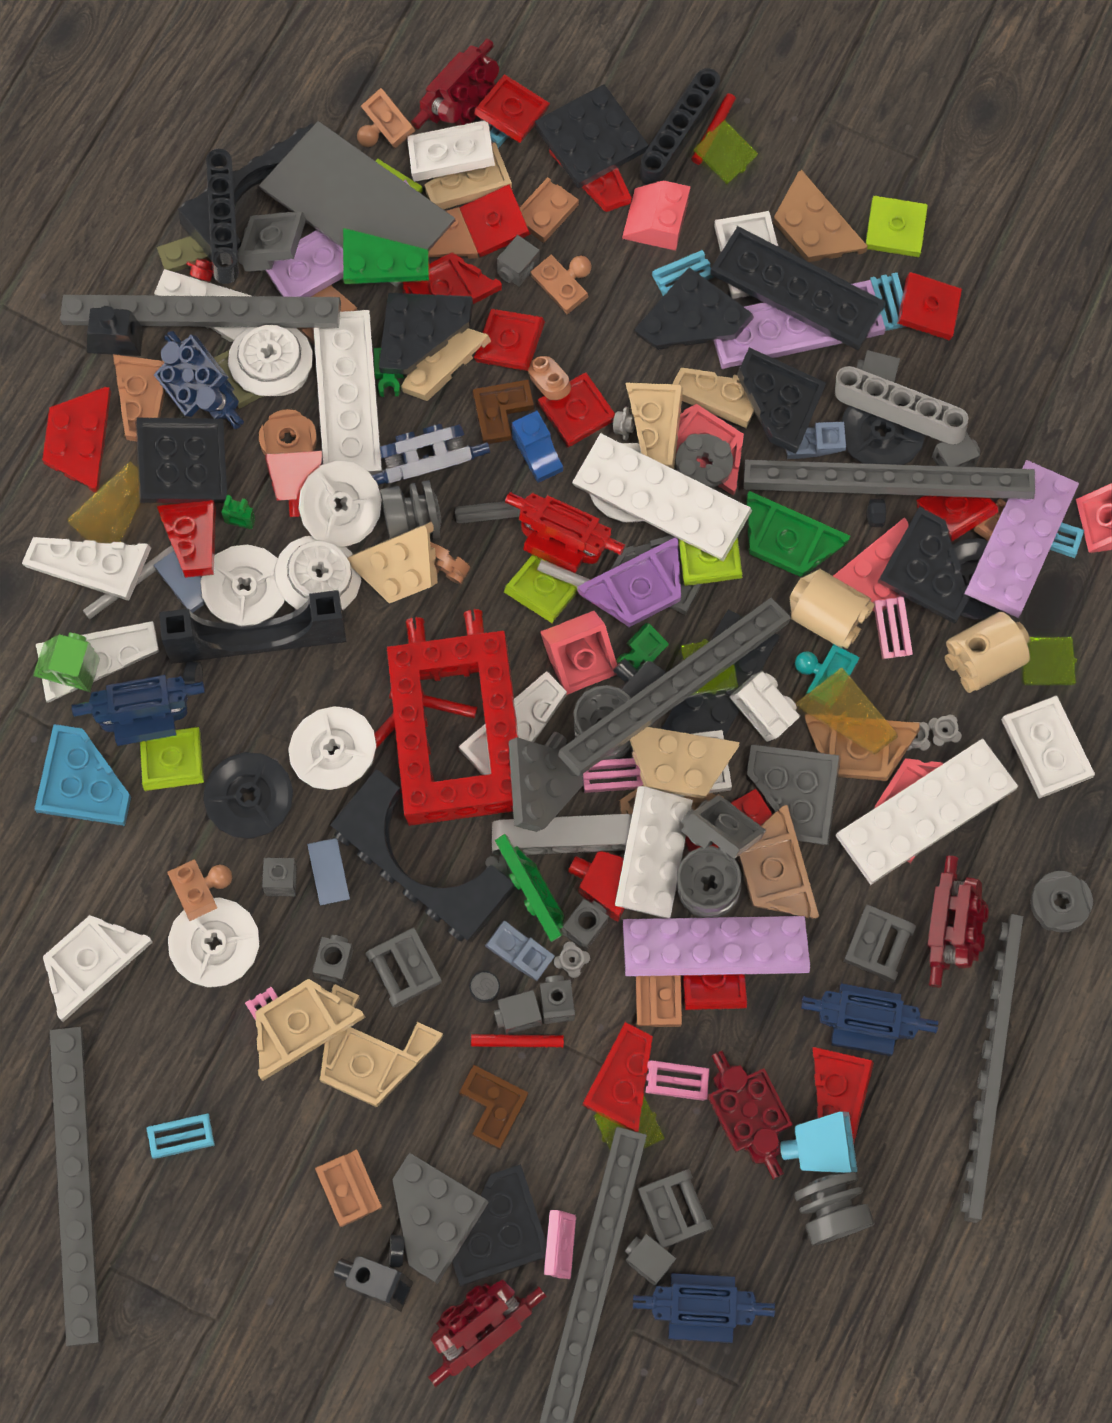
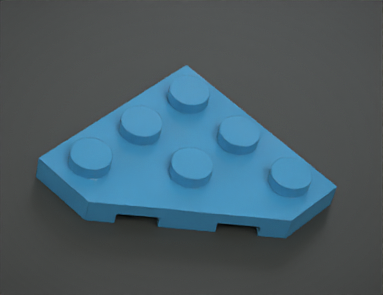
[35,724,131,826]

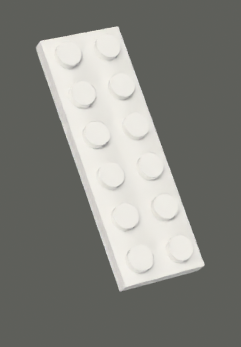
[314,310,382,475]
[572,433,752,561]
[836,739,1018,885]

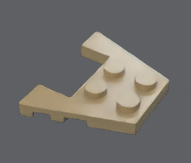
[320,984,443,1107]

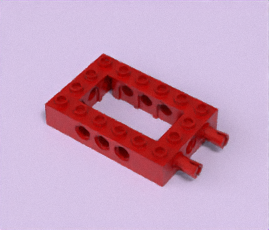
[387,609,519,826]

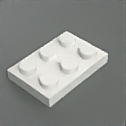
[407,121,495,182]
[714,211,778,299]
[1001,696,1095,799]

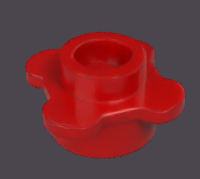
[186,258,213,281]

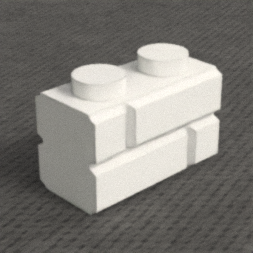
[730,671,800,742]

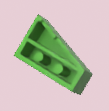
[33,633,100,692]

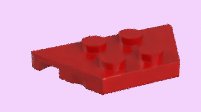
[403,252,502,304]
[42,387,111,492]

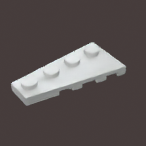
[154,269,251,342]
[22,537,151,601]
[36,621,159,703]
[459,671,567,775]

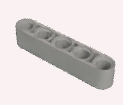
[835,366,969,444]
[492,814,632,856]

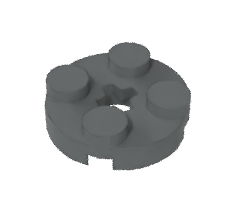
[675,434,733,489]
[1030,871,1093,932]

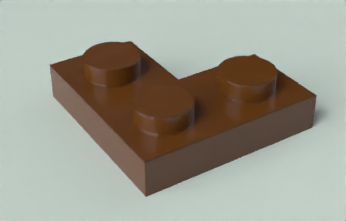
[473,380,534,444]
[459,1065,529,1150]

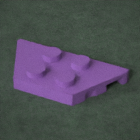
[577,537,681,627]

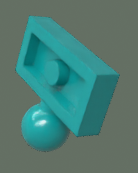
[795,644,860,710]

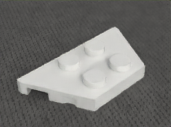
[43,915,152,1022]

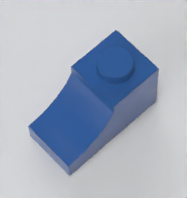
[512,411,563,483]

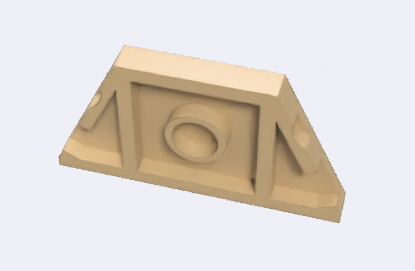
[347,522,438,604]
[630,727,739,798]
[255,979,365,1081]

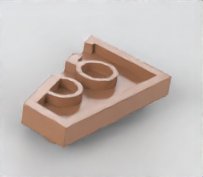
[428,207,478,259]
[113,354,166,441]

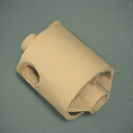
[790,569,875,649]
[945,612,1030,693]

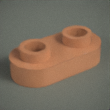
[528,356,571,400]

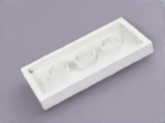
[615,786,693,918]

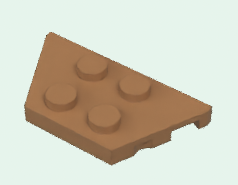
[773,170,868,262]
[805,714,920,781]
[738,805,819,919]

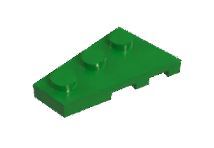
[343,228,429,284]

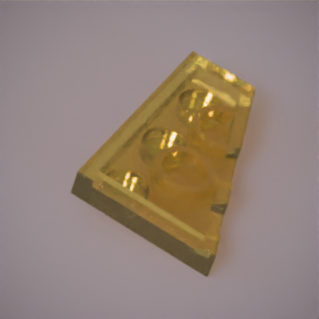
[67,462,141,544]
[795,668,898,755]

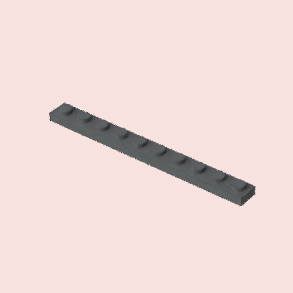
[60,295,341,328]
[744,460,1035,499]
[558,598,791,777]
[960,914,1023,1223]
[50,1027,100,1347]
[540,1127,647,1423]

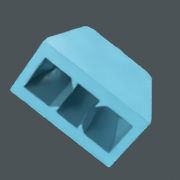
[780,1112,857,1173]

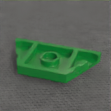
[747,491,850,578]
[495,834,564,942]

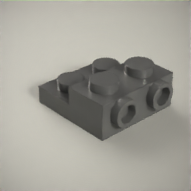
[238,211,306,272]
[681,795,766,859]

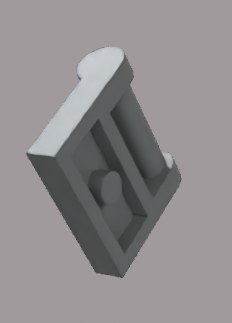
[843,904,916,982]
[365,927,442,1008]
[638,1169,714,1248]

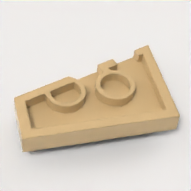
[424,142,512,209]
[401,328,491,401]
[673,368,755,428]
[626,383,683,469]

